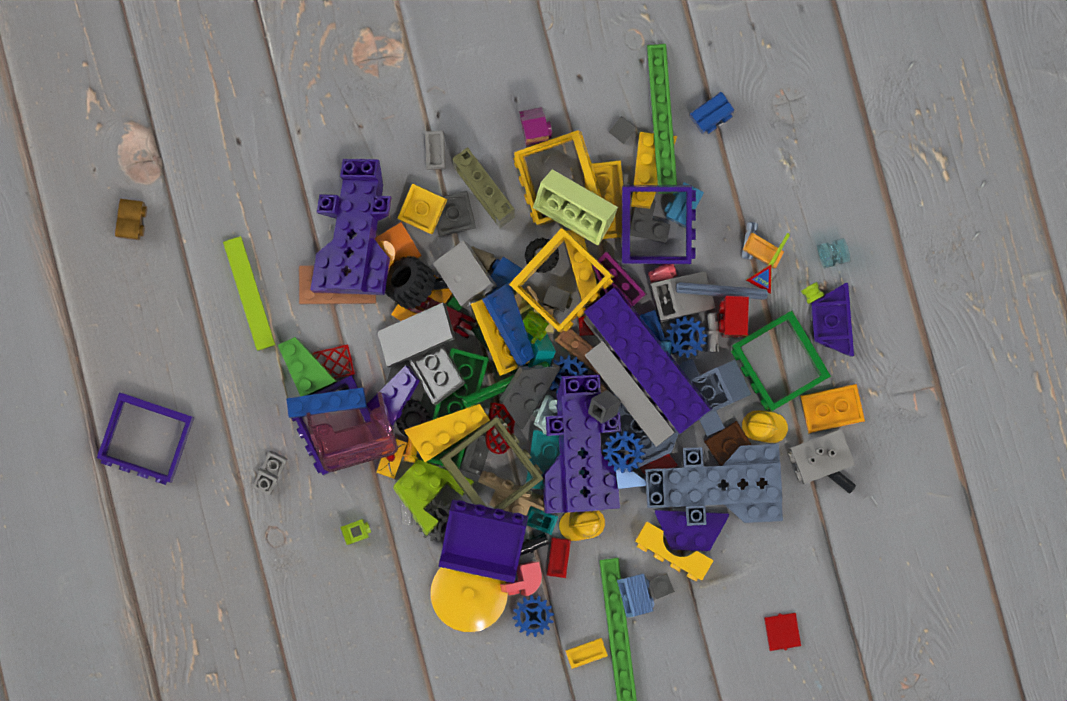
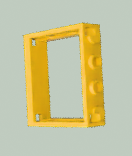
[513,130,603,226]
[509,228,614,333]

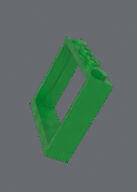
[730,310,831,412]

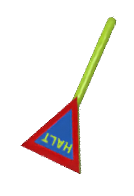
[746,233,790,294]

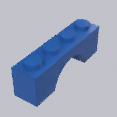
[286,388,367,419]

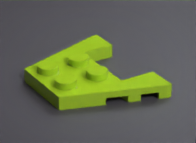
[393,459,474,536]

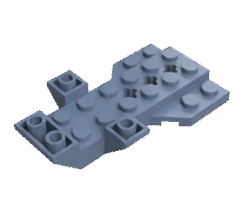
[613,359,752,467]
[645,444,783,526]

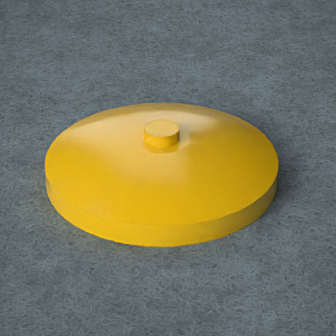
[431,567,508,632]

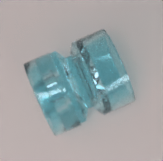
[817,238,851,269]

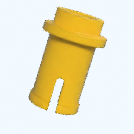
[403,438,418,463]

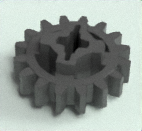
[416,500,450,542]

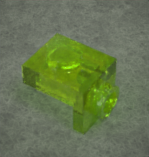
[523,310,549,344]

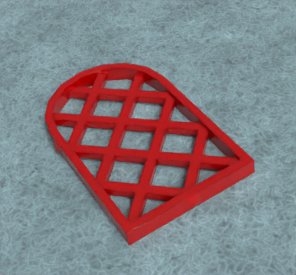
[312,344,355,379]
[486,402,515,454]

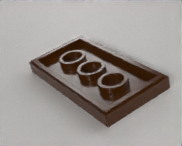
[704,421,767,490]

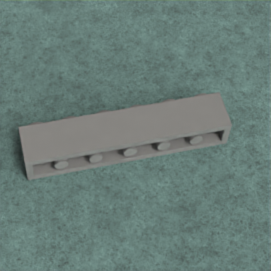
[585,341,675,447]

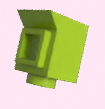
[340,519,371,545]

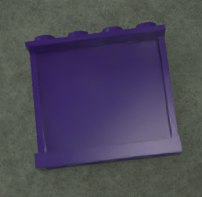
[438,499,529,583]

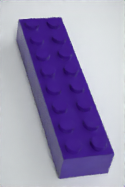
[584,287,713,434]

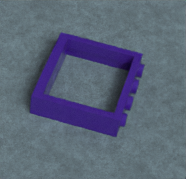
[622,185,696,264]
[292,376,386,476]
[97,392,194,485]

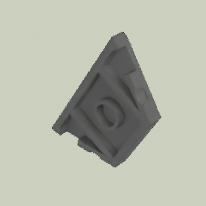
[500,364,561,430]

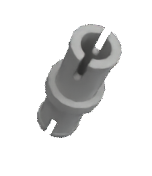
[706,313,721,352]

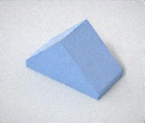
[616,459,646,489]

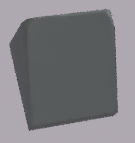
[609,116,636,144]

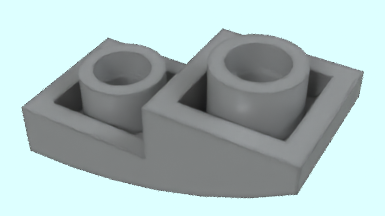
[252,451,288,496]

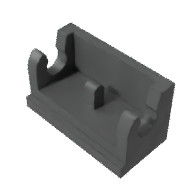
[461,432,491,476]

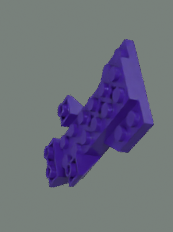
[310,159,392,295]
[543,375,621,514]

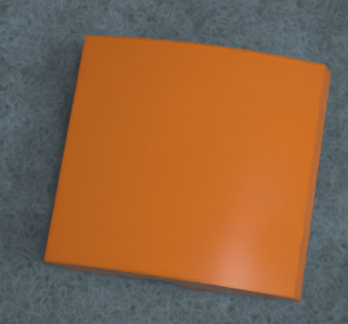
[375,222,421,270]

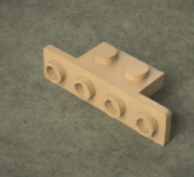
[478,471,544,515]

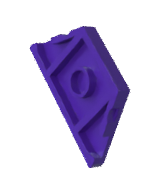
[811,283,854,357]
[655,510,729,551]

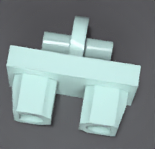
[533,395,558,434]

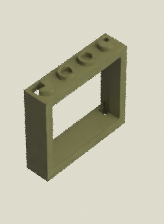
[452,147,515,229]
[439,417,543,510]

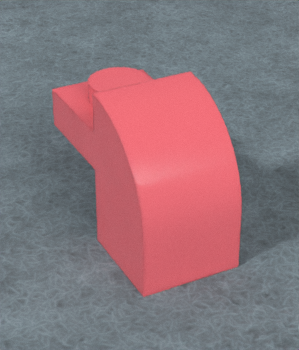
[500,561,542,596]

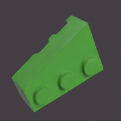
[278,337,338,396]

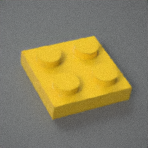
[397,184,448,234]

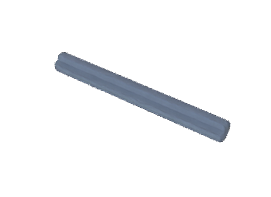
[676,282,768,300]

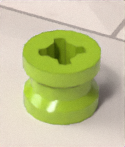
[801,282,825,304]

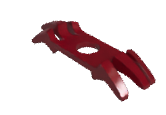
[408,297,476,339]

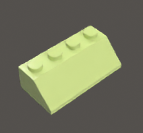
[533,169,618,245]

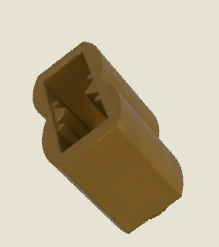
[115,199,147,240]

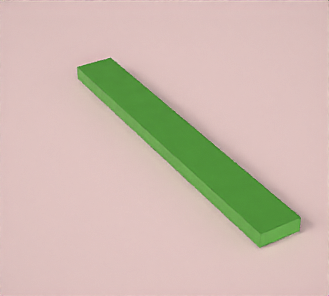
[647,44,677,194]
[599,558,637,701]

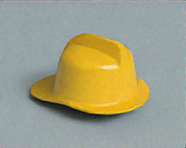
[742,410,788,443]
[559,510,605,541]

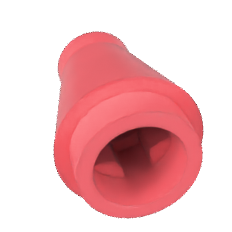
[648,264,678,283]

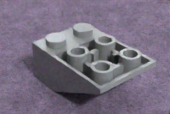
[650,271,715,323]

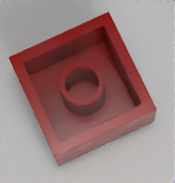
[719,296,749,338]

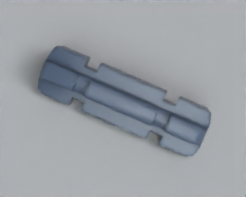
[742,222,758,260]

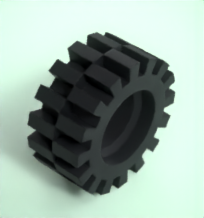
[525,237,559,273]
[396,403,431,437]

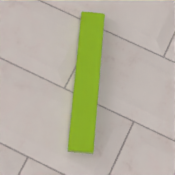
[223,236,276,351]

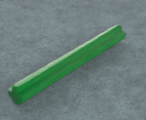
[462,361,550,408]

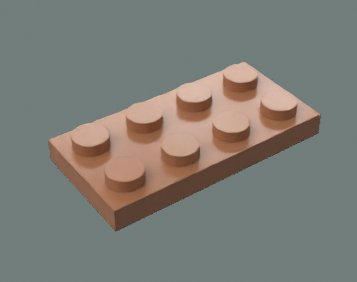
[299,266,376,305]

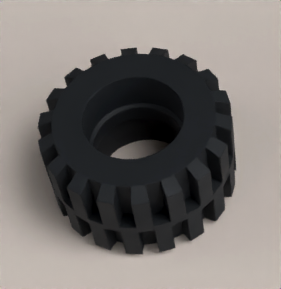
[385,256,435,309]

